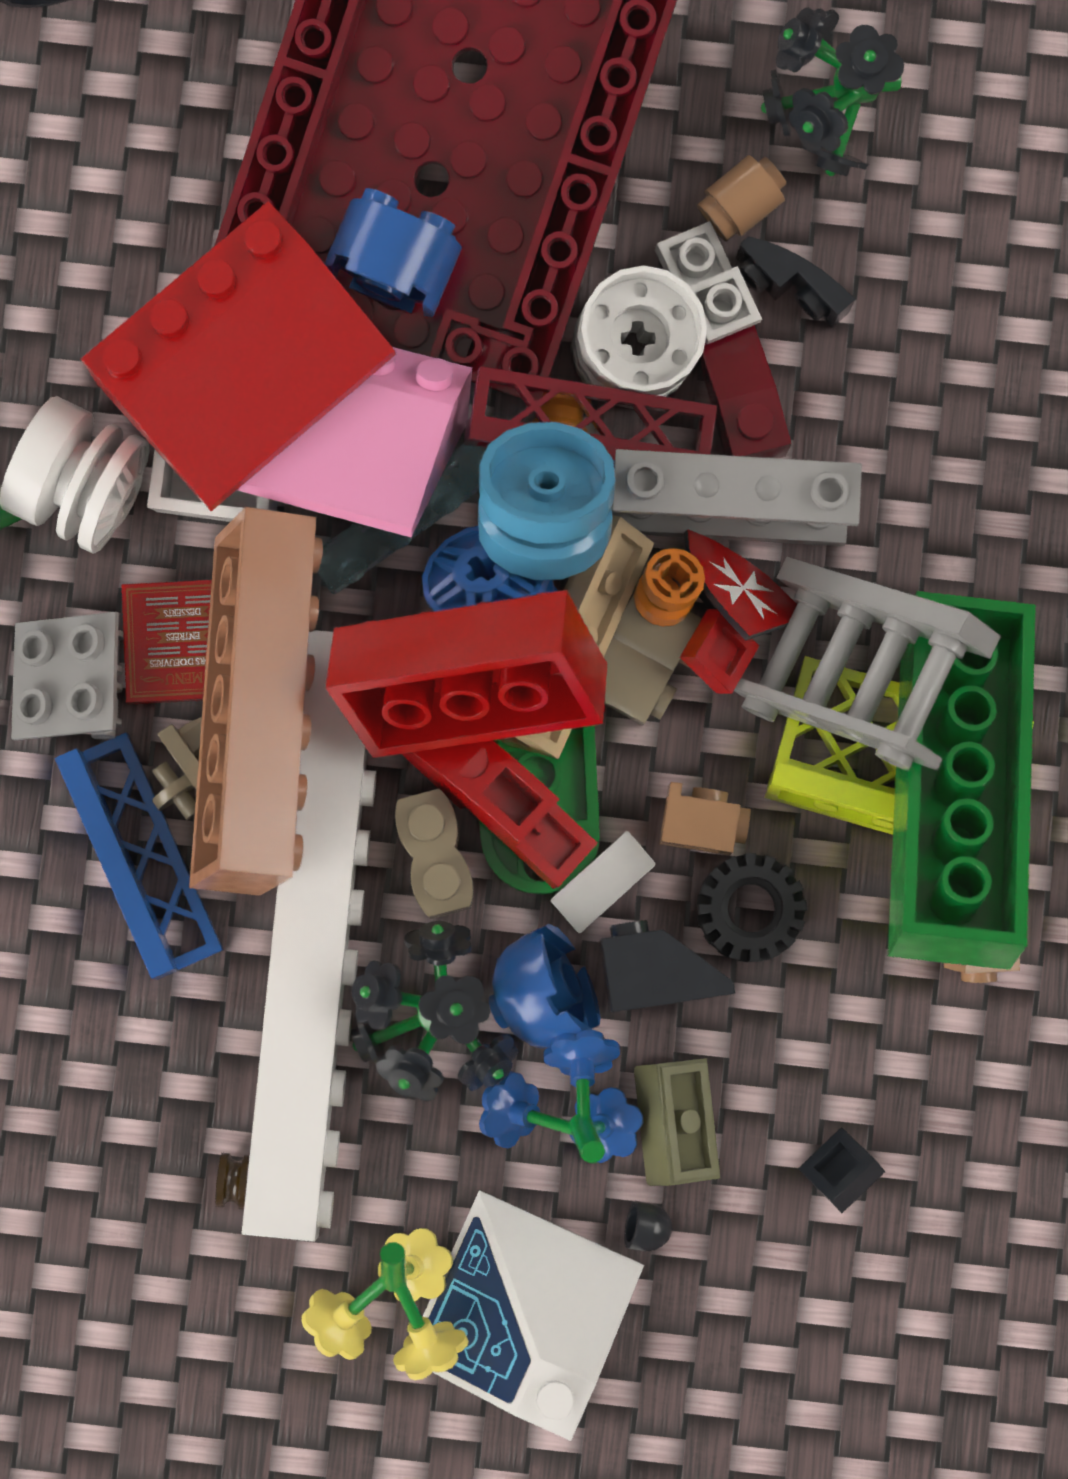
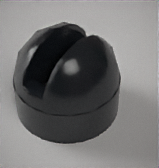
[624,1200,673,1252]

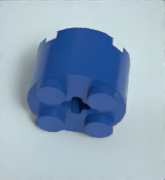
[324,188,462,317]

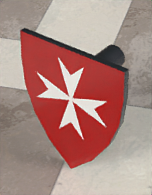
[684,529,797,640]

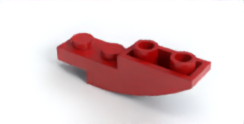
[402,740,597,889]

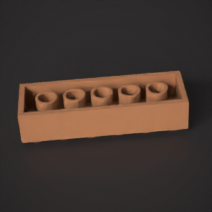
[189,507,323,896]

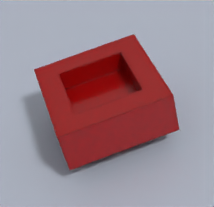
[679,609,760,694]

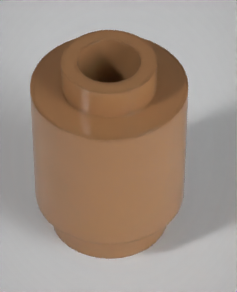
[697,155,787,241]

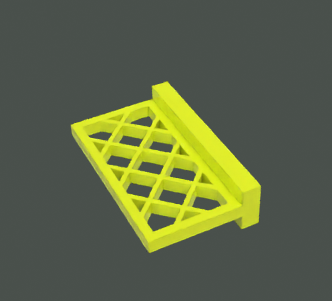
[764,656,1034,835]

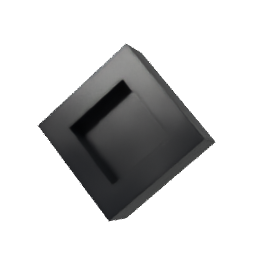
[798,1127,885,1213]

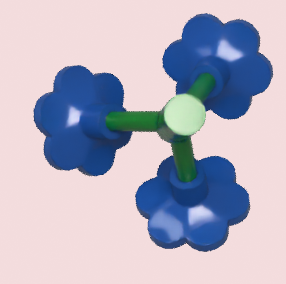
[479,1030,643,1163]

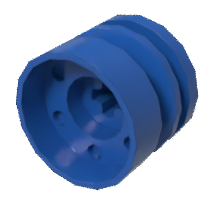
[422,526,558,612]

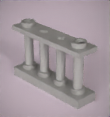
[611,449,862,546]
[734,557,1001,770]

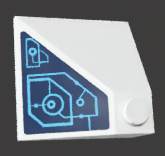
[423,1190,644,1441]

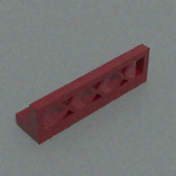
[463,366,717,470]

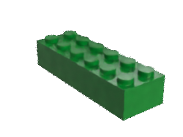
[888,591,1036,970]

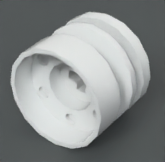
[571,265,707,409]
[0,396,150,554]

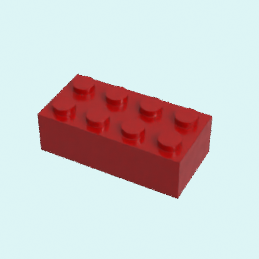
[325,590,608,758]

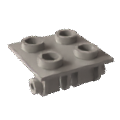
[11,612,124,740]

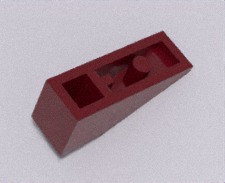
[699,325,792,459]

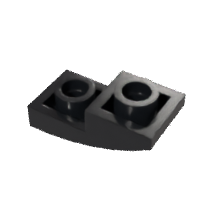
[736,236,855,328]

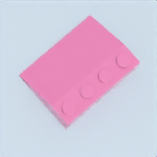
[237,347,472,537]

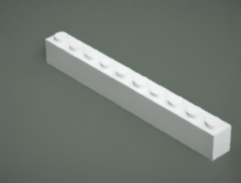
[242,630,376,1242]

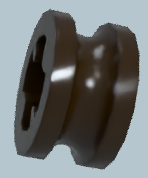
[215,1153,250,1209]

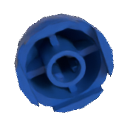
[489,924,601,1049]

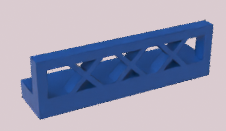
[54,732,224,980]

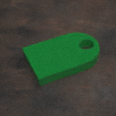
[480,725,600,895]

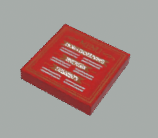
[121,580,212,705]

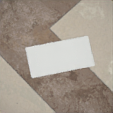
[551,831,655,933]

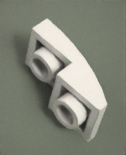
[655,221,762,344]

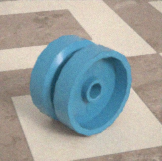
[478,422,615,580]

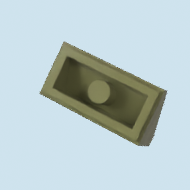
[634,1058,720,1186]

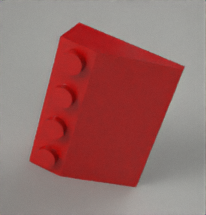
[81,201,396,511]

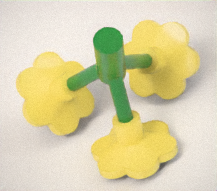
[302,1228,468,1380]

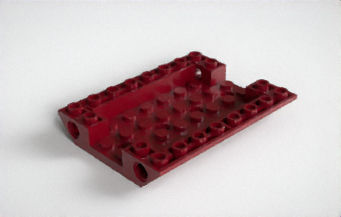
[214,0,677,401]

